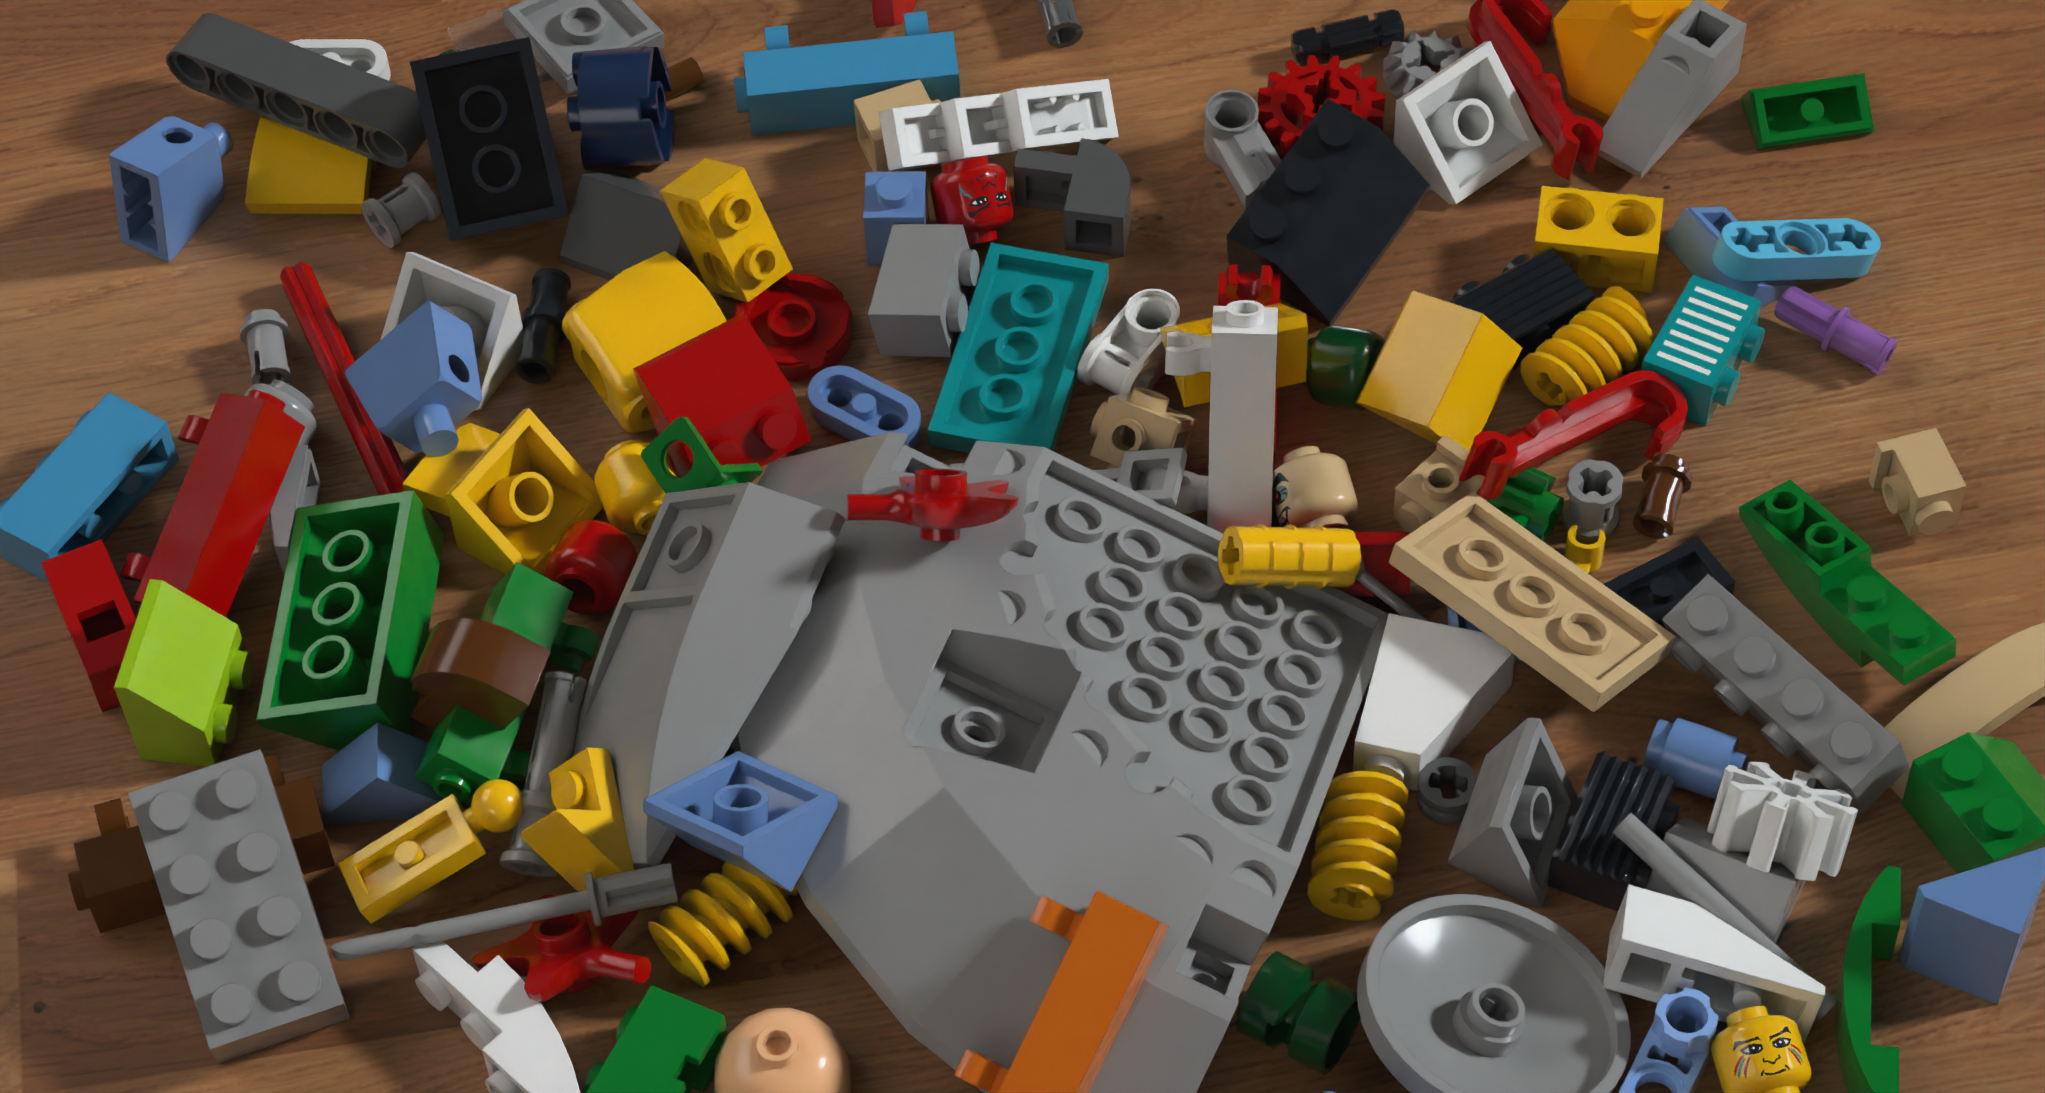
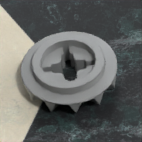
[1383,29,1473,98]

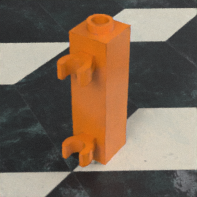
[954,890,1170,1093]

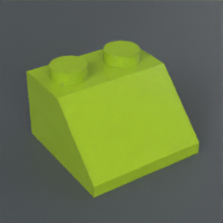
[114,579,254,767]

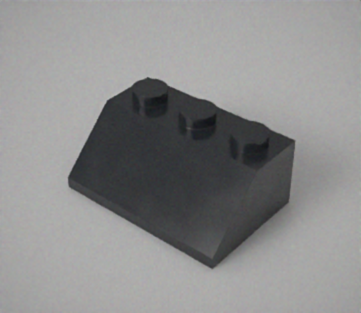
[1226,99,1430,326]

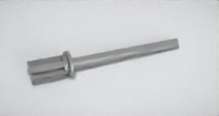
[331,863,678,961]

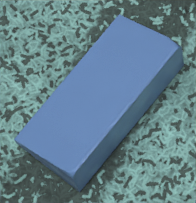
[1665,206,1797,309]

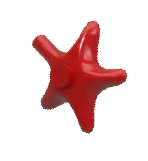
[847,469,1018,541]
[472,894,651,1002]

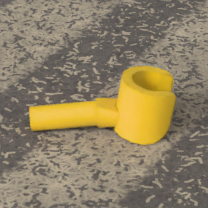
[1564,525,1606,574]

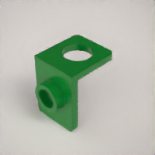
[641,417,763,493]

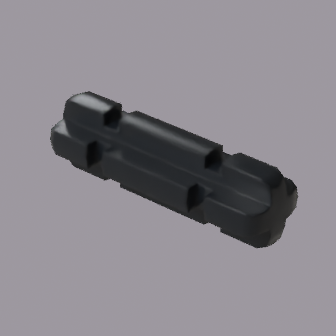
[1291,9,1405,65]

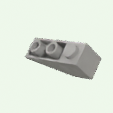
[1598,0,1747,179]

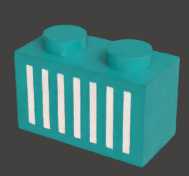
[1641,274,1765,426]

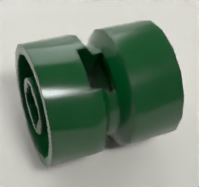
[1237,951,1361,1075]

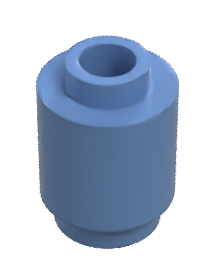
[1644,718,1748,800]

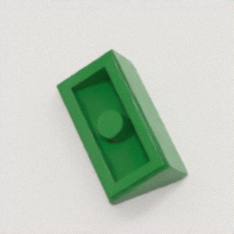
[1740,73,1875,149]

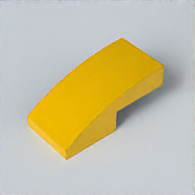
[402,423,500,517]

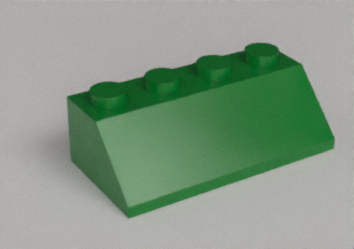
[256,490,445,751]

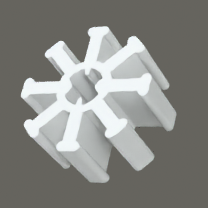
[1707,761,1858,881]

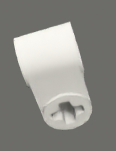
[1077,289,1181,395]

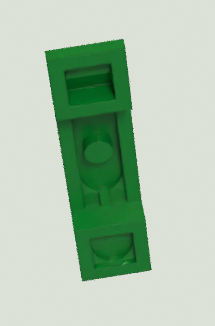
[1834,866,1901,1093]

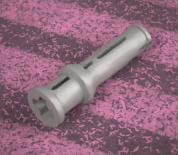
[499,672,587,877]

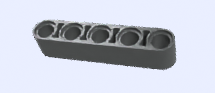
[166,13,427,168]

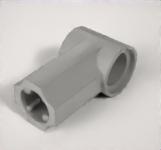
[1203,89,1281,209]

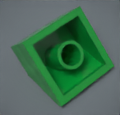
[1901,732,2045,874]

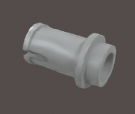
[239,309,291,385]

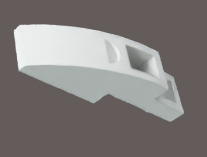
[412,941,580,1093]

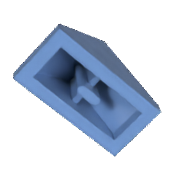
[322,722,444,826]

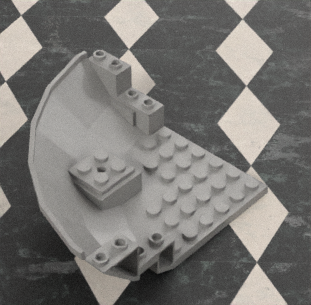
[731,432,1388,1093]

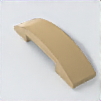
[1884,622,2045,799]

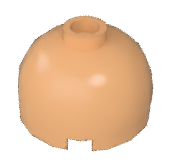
[714,1007,852,1093]

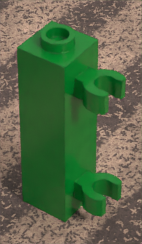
[414,562,601,806]

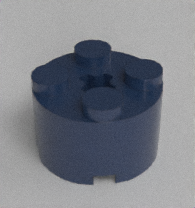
[567,46,674,170]

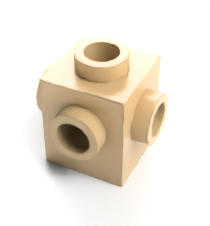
[1090,387,1197,469]

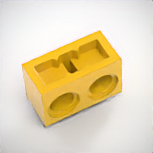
[660,158,793,303]
[1533,186,1664,293]

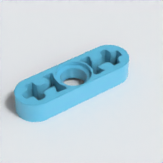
[1711,218,1881,282]

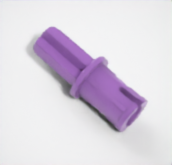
[1774,286,1898,375]

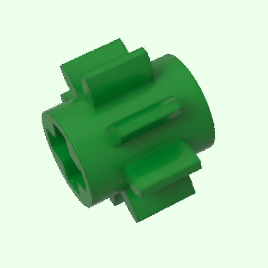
[1487,467,1564,541]

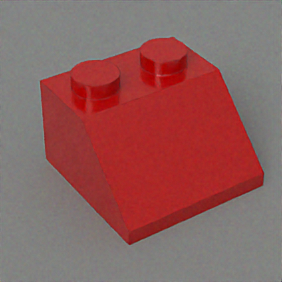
[633,314,812,478]

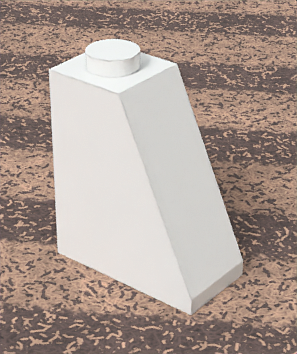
[1353,613,1516,791]

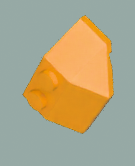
[1552,0,1730,122]

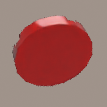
[732,273,854,381]

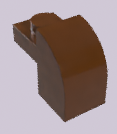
[410,618,551,729]

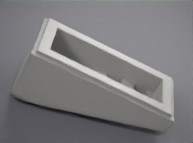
[269,445,321,575]

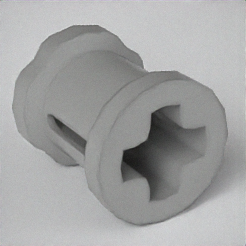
[361,172,442,248]
[1562,459,1624,542]

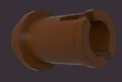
[1633,454,1692,539]

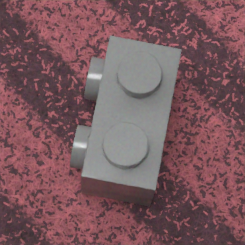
[868,224,980,357]

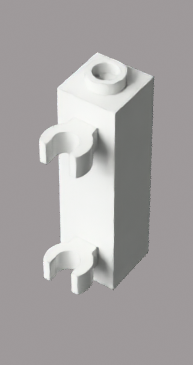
[1165,300,1278,532]

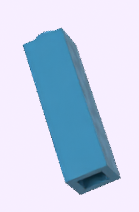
[734,11,961,135]

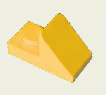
[521,747,634,892]

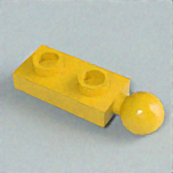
[338,779,524,924]

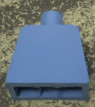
[109,116,234,263]
[344,300,482,457]

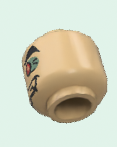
[1272,446,1358,529]

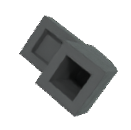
[1013,138,1131,257]

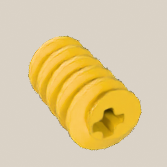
[1520,286,1655,407]
[1307,771,1409,921]
[647,862,797,987]

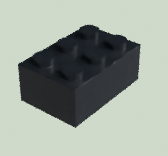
[410,37,569,241]

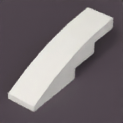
[878,79,1119,171]

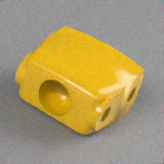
[562,251,726,433]

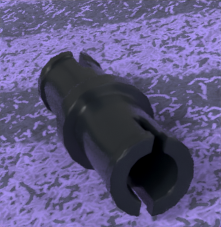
[515,268,572,384]

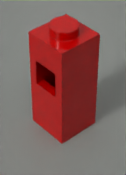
[41,539,136,712]

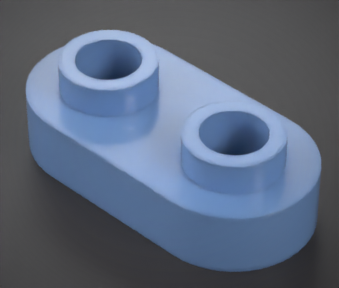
[807,365,922,448]

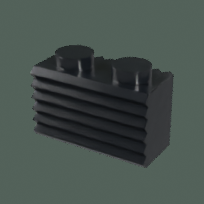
[1450,248,1594,370]
[1548,751,1680,911]

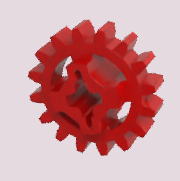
[1258,55,1385,160]

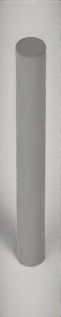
[1613,813,1838,1021]

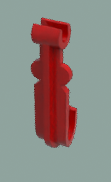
[1467,0,1603,180]
[1459,370,1688,500]

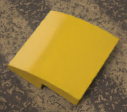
[245,116,377,214]

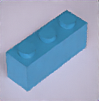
[0,392,179,583]

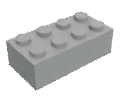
[128,749,350,1064]

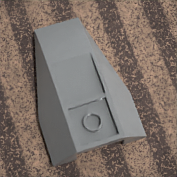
[571,482,845,870]

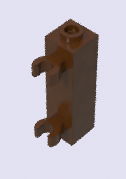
[68,754,335,933]

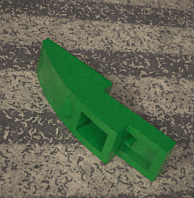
[1739,479,1956,686]

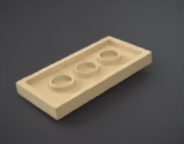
[1389,491,1676,712]

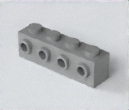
[1662,574,1909,814]

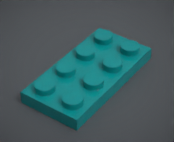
[928,243,1109,453]

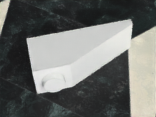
[1603,885,1826,1044]

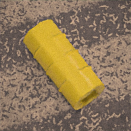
[1218,523,1361,590]

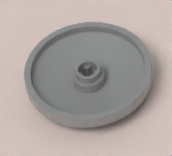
[1357,894,1631,1093]

